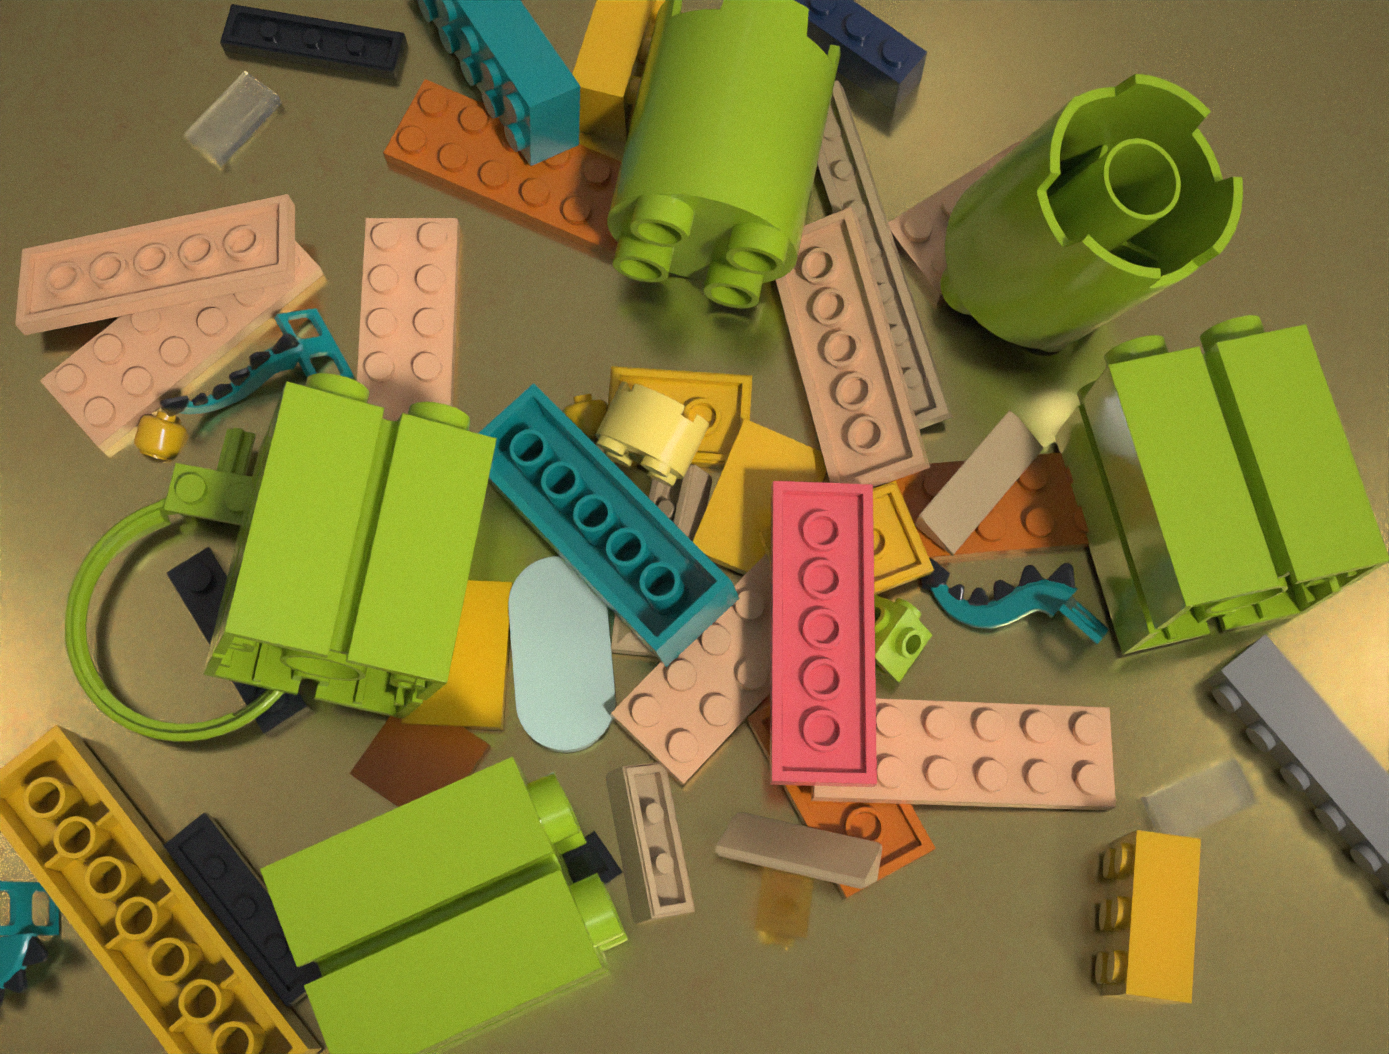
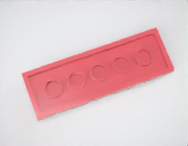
[770,481,877,787]

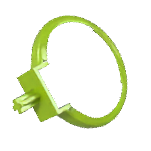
[65,427,284,742]

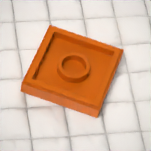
[349,716,491,807]

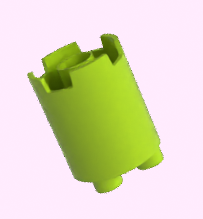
[607,0,840,308]
[940,74,1243,352]

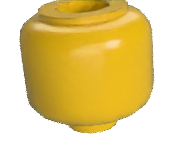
[562,394,608,439]
[134,410,186,460]

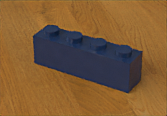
[795,0,927,111]

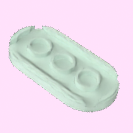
[508,556,616,753]

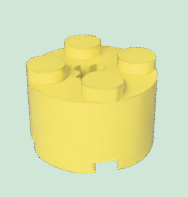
[595,382,709,487]

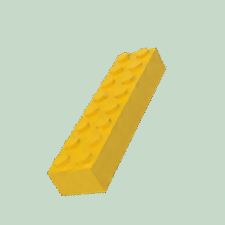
[0,725,322,1054]

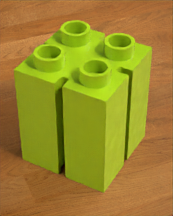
[1055,315,1389,655]
[203,373,497,719]
[260,756,628,1054]

